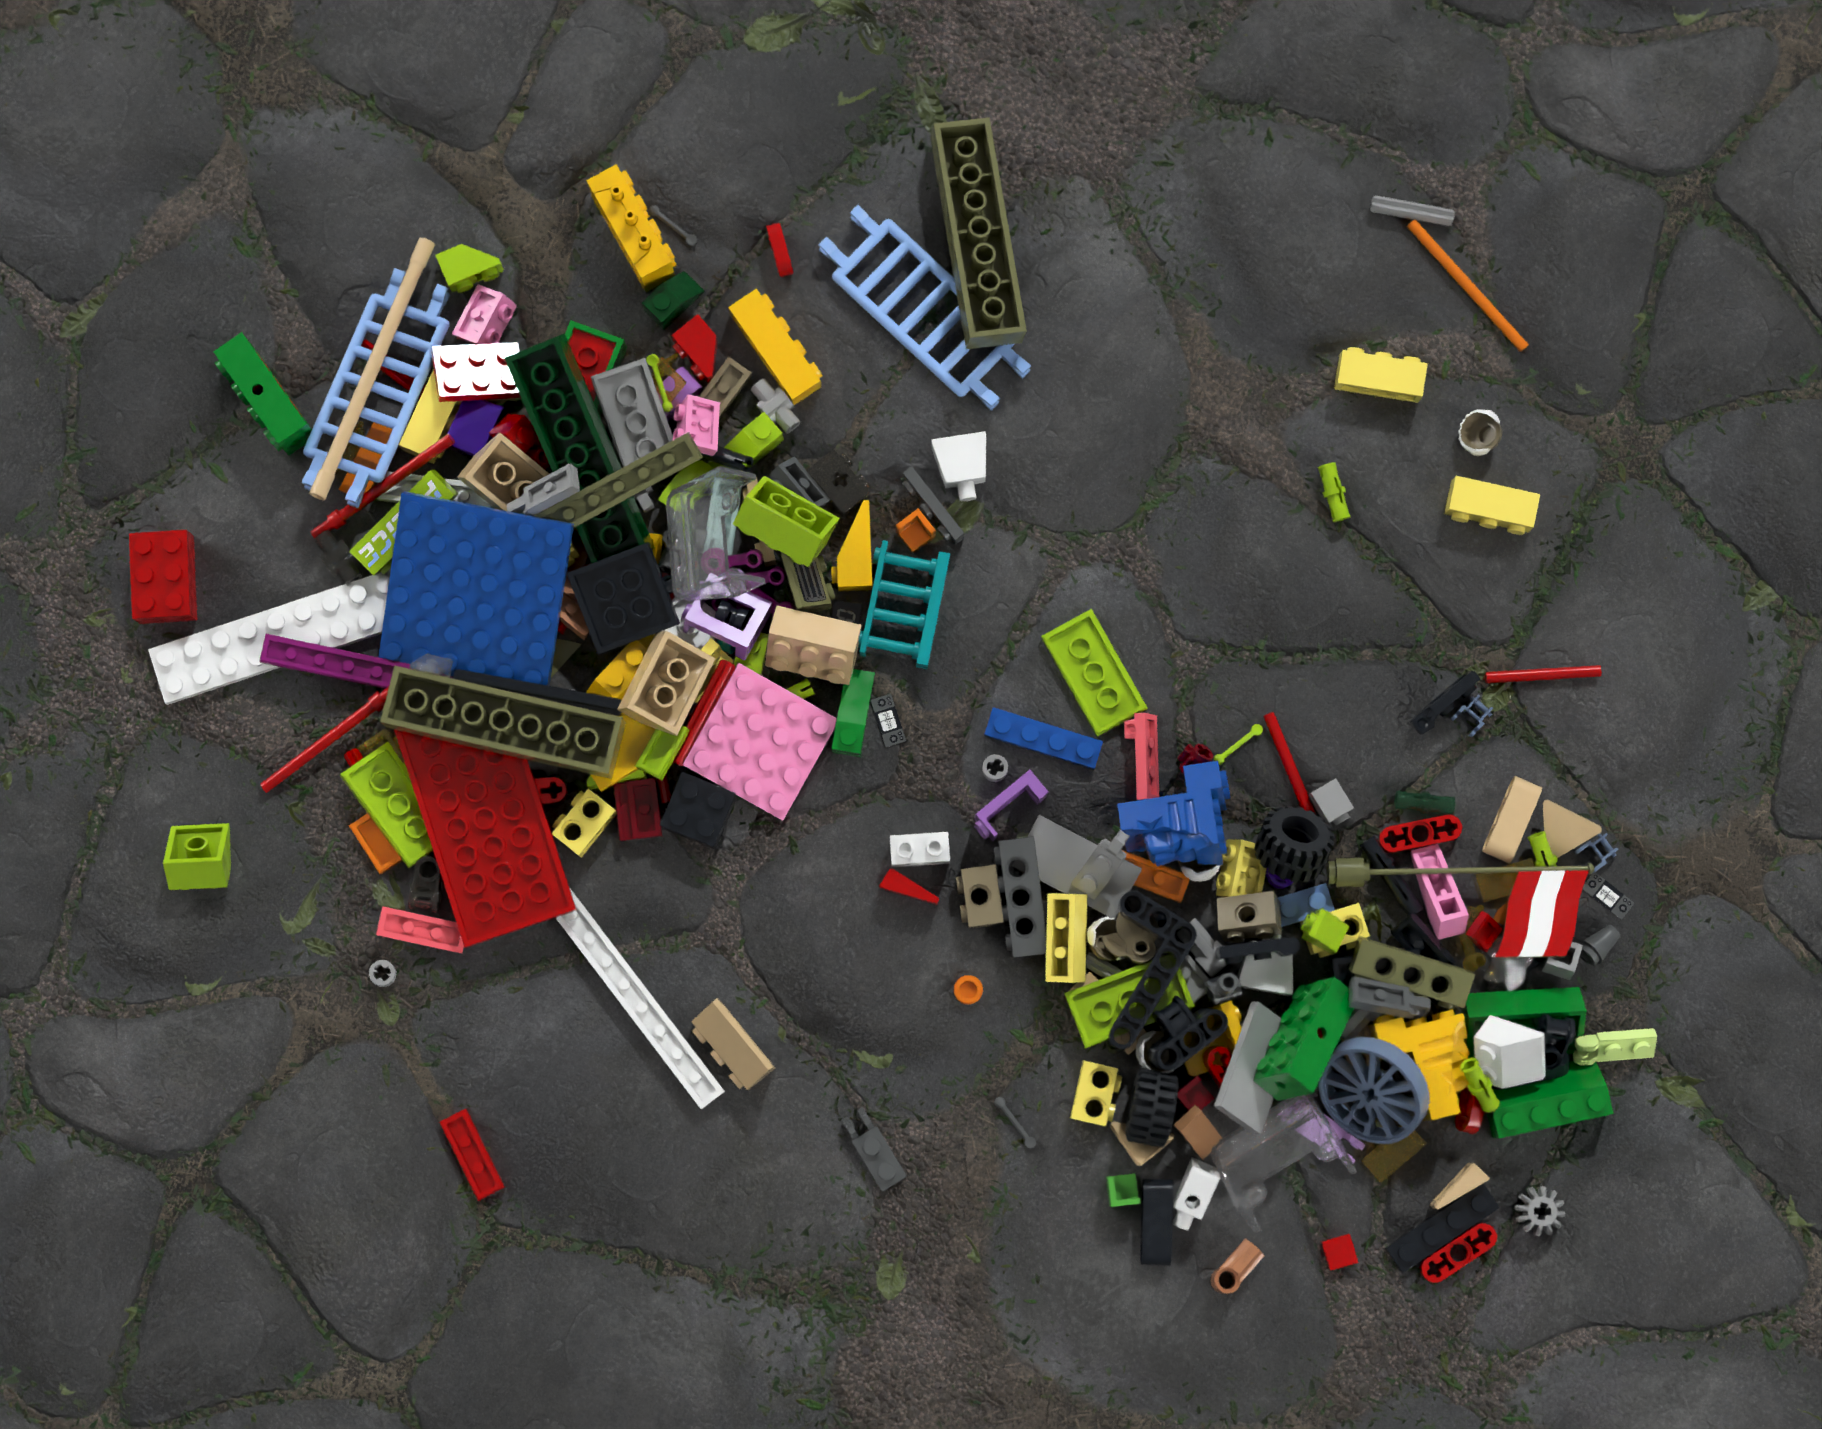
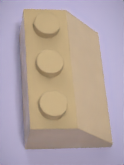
[457,433,549,516]
[617,630,715,736]
[692,998,775,1090]

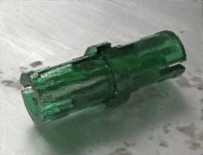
[1394,790,1455,815]

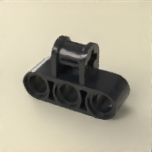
[1148,996,1228,1070]

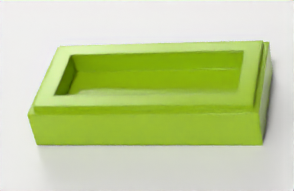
[635,725,690,781]

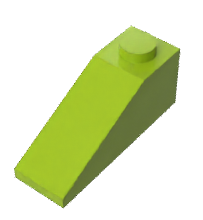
[708,412,784,487]

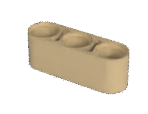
[1482,776,1542,863]

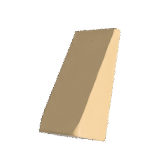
[1430,1163,1490,1210]

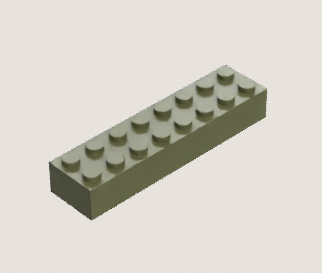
[930,117,1027,349]
[380,666,626,779]

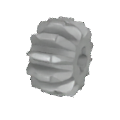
[1514,1186,1566,1236]

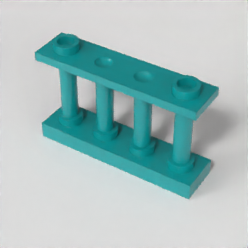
[858,540,950,669]

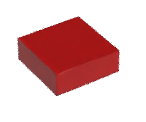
[1465,911,1503,952]
[1321,1233,1358,1271]

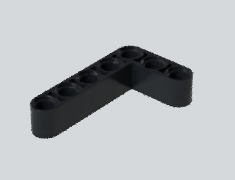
[1108,891,1197,1050]

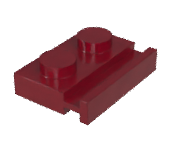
[614,778,663,842]

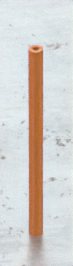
[1407,219,1529,352]

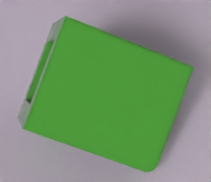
[1106,1173,1141,1207]

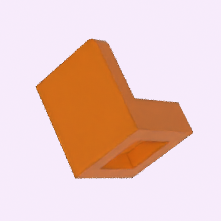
[895,508,936,553]

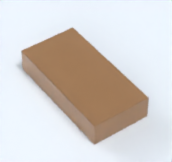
[1174,1105,1224,1160]

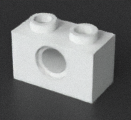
[890,832,950,867]

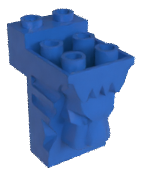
[1117,761,1231,866]

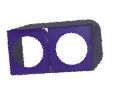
[447,400,508,459]

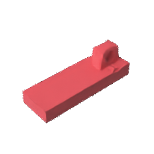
[1124,713,1159,800]
[375,906,464,954]

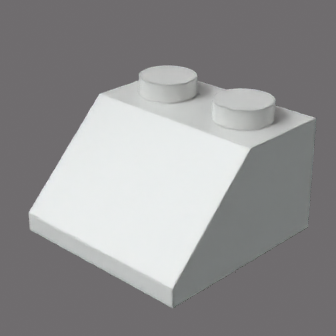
[1474,1015,1546,1089]

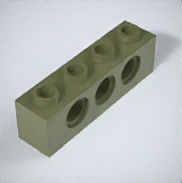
[1348,936,1475,1010]

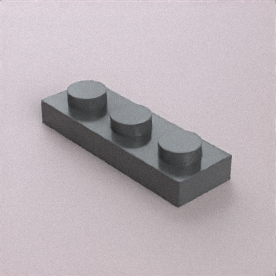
[902,466,964,545]

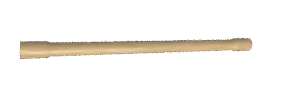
[309,237,435,501]

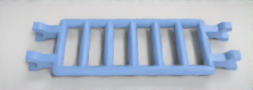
[819,205,1031,411]
[302,268,450,508]

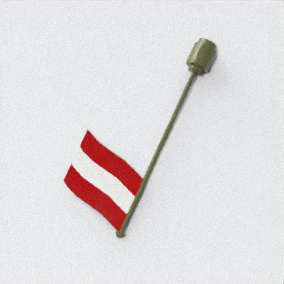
[1327,858,1594,958]

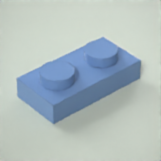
[1278,883,1335,927]

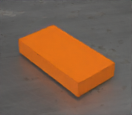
[349,813,403,874]

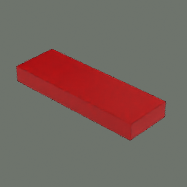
[439,1108,505,1201]

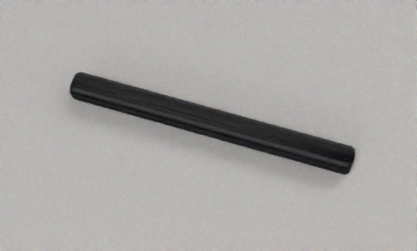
[453,669,622,716]

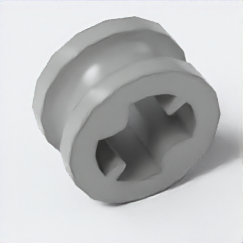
[982,754,1008,782]
[369,960,397,987]

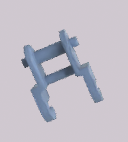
[1450,694,1493,738]
[1574,833,1618,874]

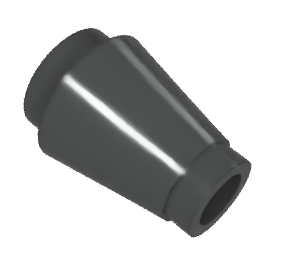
[1580,925,1621,966]

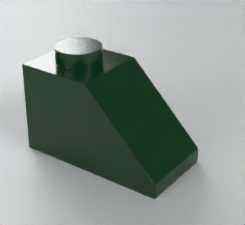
[642,271,705,330]

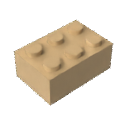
[765,606,862,685]

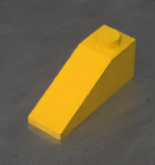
[831,500,872,591]

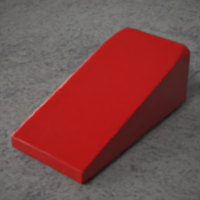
[879,868,939,905]

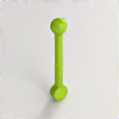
[646,354,673,412]
[1213,724,1263,765]

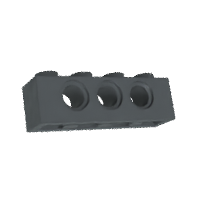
[994,836,1047,957]

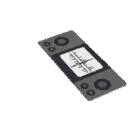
[871,694,906,747]
[1583,872,1634,920]

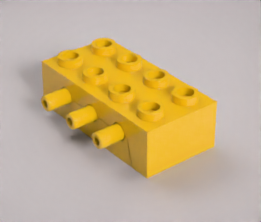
[586,164,677,292]

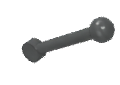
[649,205,697,247]
[994,1097,1036,1148]

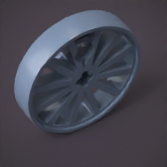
[1318,1037,1430,1144]

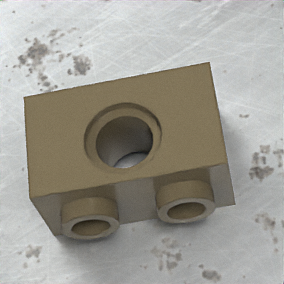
[956,864,1004,929]
[1217,891,1282,943]

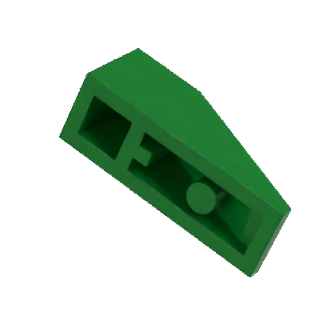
[832,669,875,758]

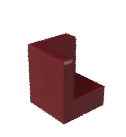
[1177,1076,1215,1112]

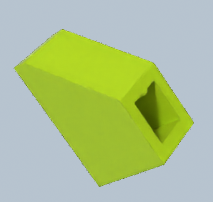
[435,244,504,293]
[1300,908,1349,954]

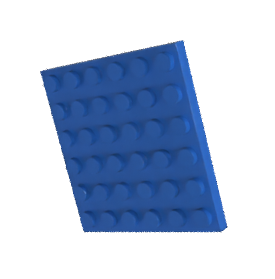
[379,491,574,686]

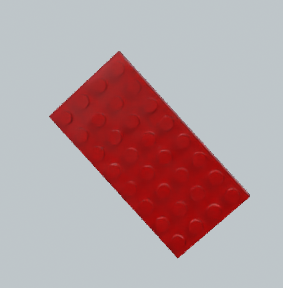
[394,729,577,948]

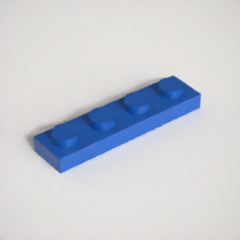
[984,707,1103,770]

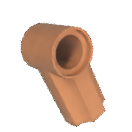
[1210,1238,1265,1294]

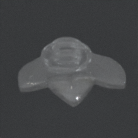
[1484,937,1534,991]

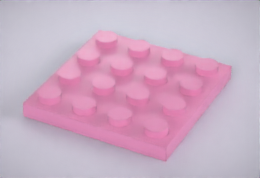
[682,663,837,821]

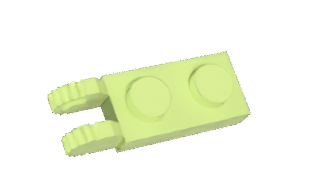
[1573,1028,1657,1066]

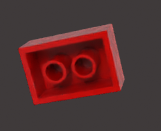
[129,530,197,624]

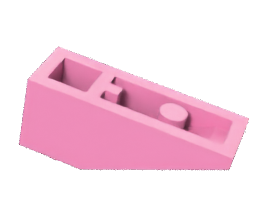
[1410,844,1469,940]

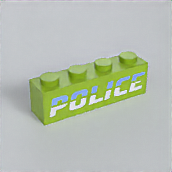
[349,469,459,576]

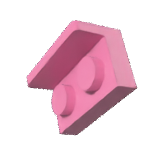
[452,284,517,345]
[672,394,720,456]

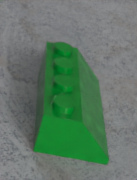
[1461,987,1587,1058]
[1487,1061,1614,1139]

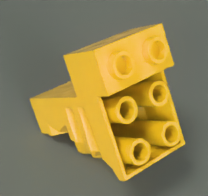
[1368,1009,1469,1121]

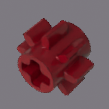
[1177,744,1213,774]

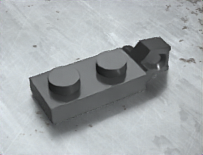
[1349,977,1431,1018]

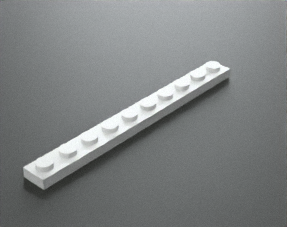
[556,888,725,1109]

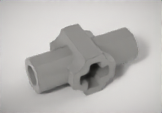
[751,378,800,434]

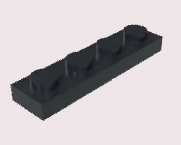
[1385,1183,1500,1273]

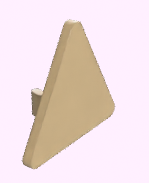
[1543,800,1602,861]
[1110,1122,1174,1166]

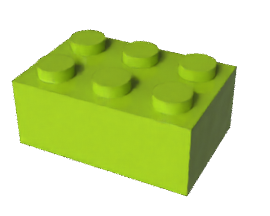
[733,476,840,567]

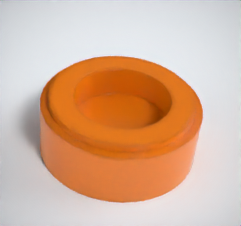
[954,975,983,1005]

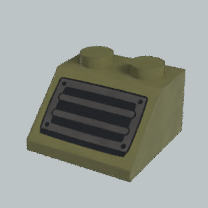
[781,553,835,614]

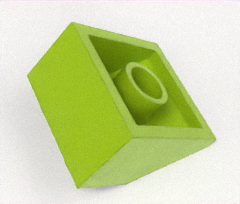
[163,823,231,890]

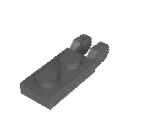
[842,1107,907,1192]

